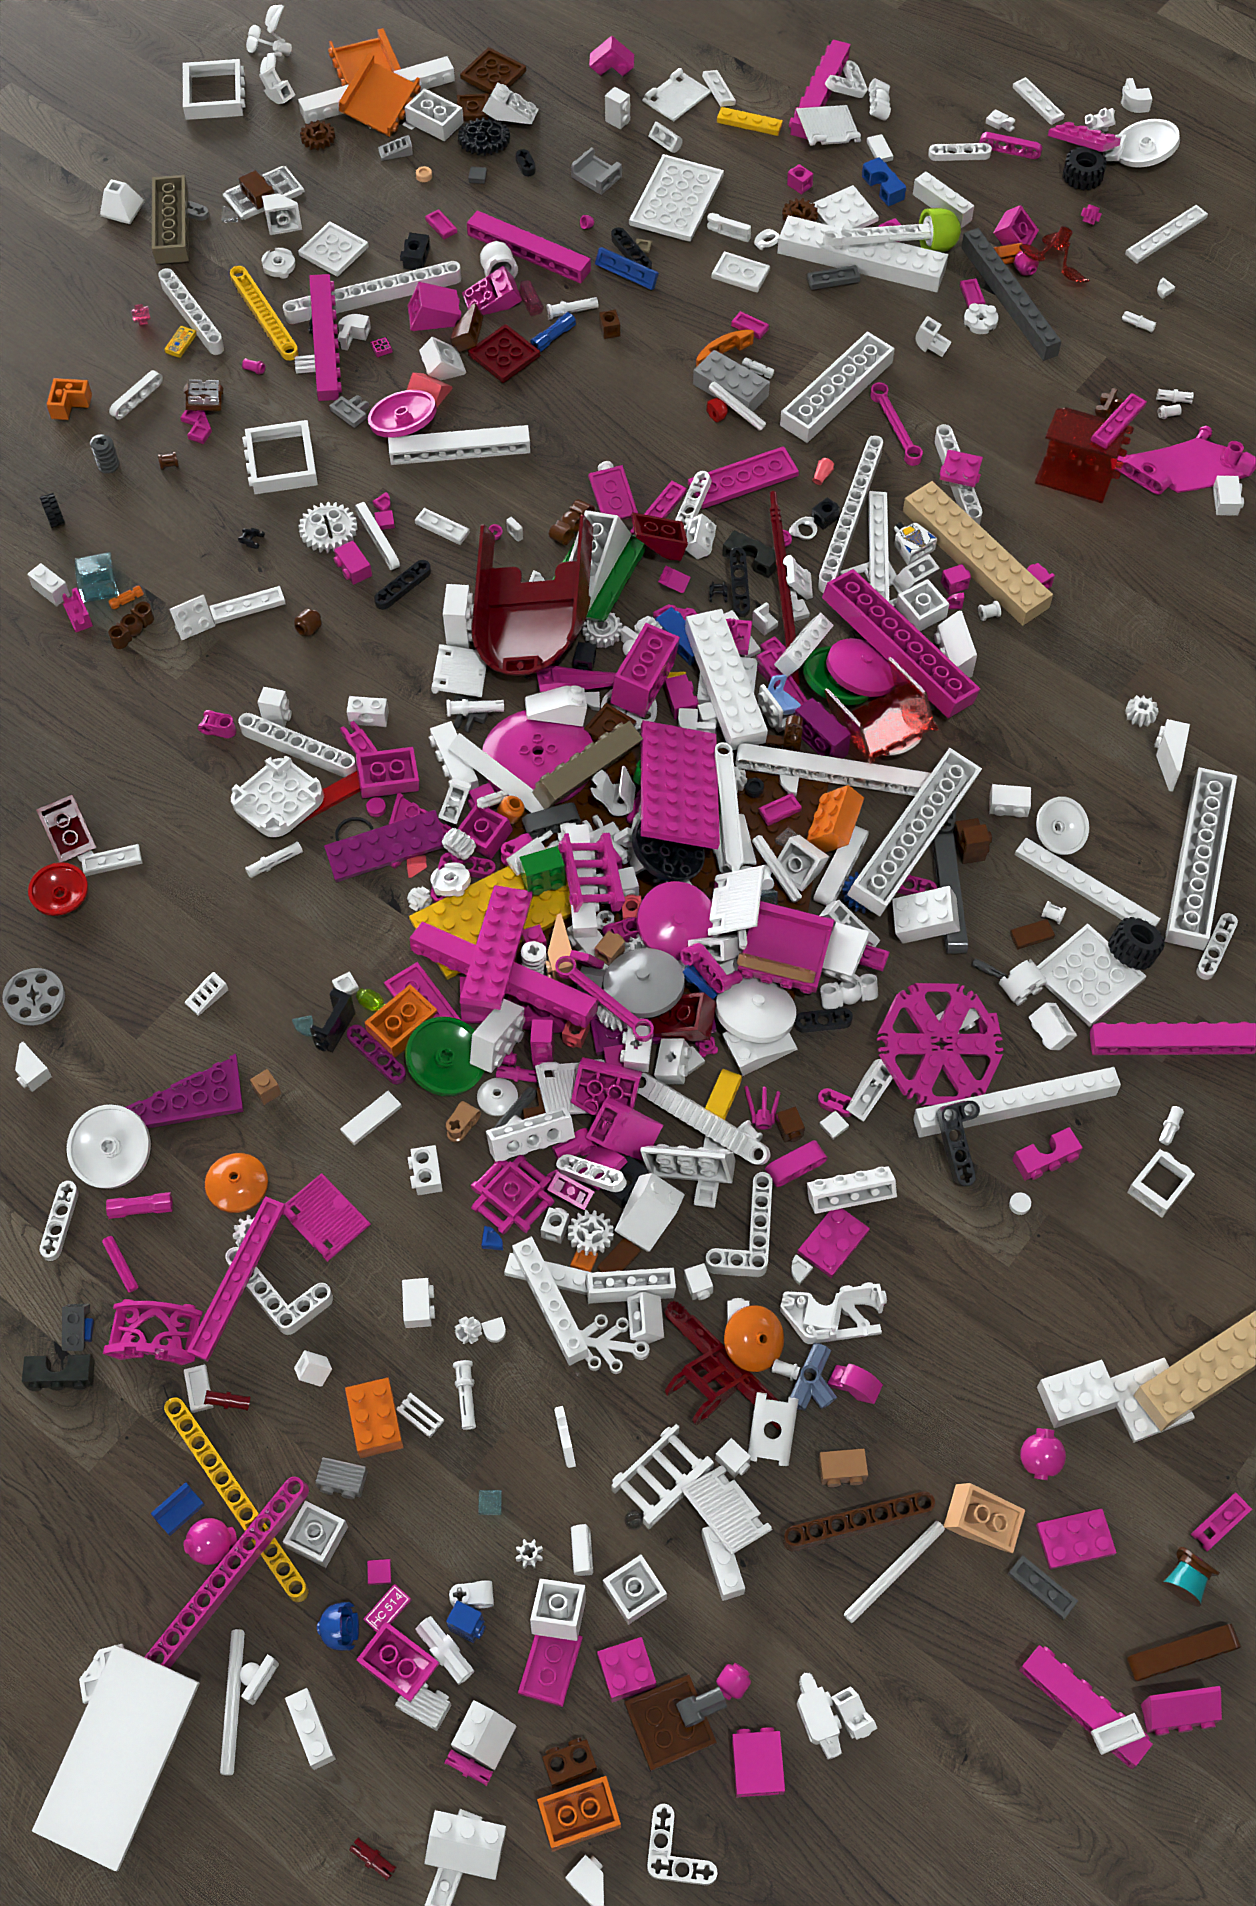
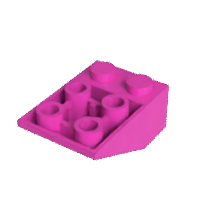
[462,266,522,315]
[586,1096,663,1161]

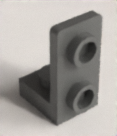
[62,1304,90,1351]

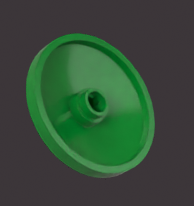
[803,646,870,705]
[405,1017,485,1096]

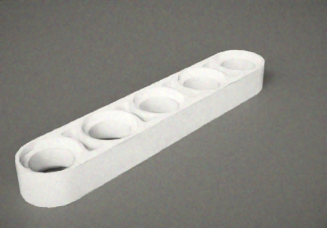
[355,502,400,571]

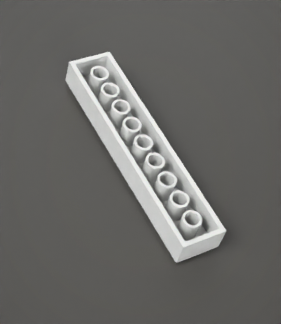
[778,215,948,292]
[847,748,982,916]
[1164,767,1237,951]

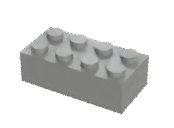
[693,350,770,412]

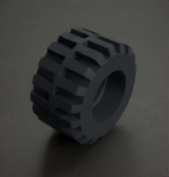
[1063,146,1107,191]
[1108,917,1165,970]

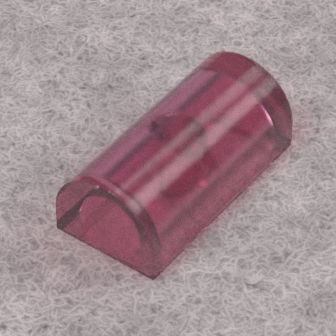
[519,280,544,317]

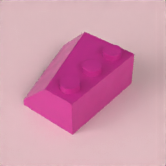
[571,1057,643,1116]

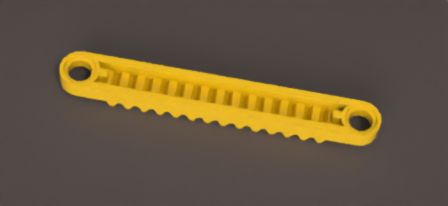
[230,266,299,361]

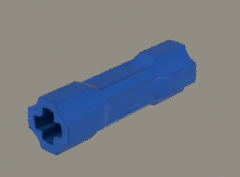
[530,312,576,352]

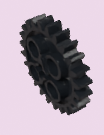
[458,118,510,156]

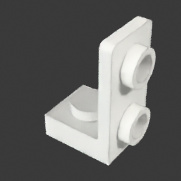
[614,827,645,875]

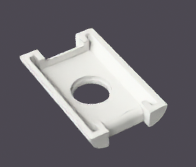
[748,1392,799,1466]

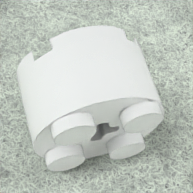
[999,959,1047,1006]

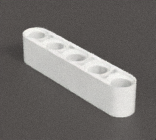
[813,826,869,906]

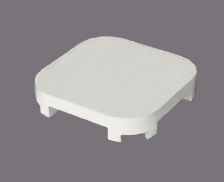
[231,756,324,837]

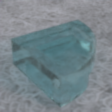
[292,1015,314,1036]

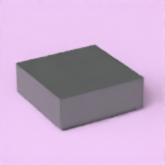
[468,167,487,184]

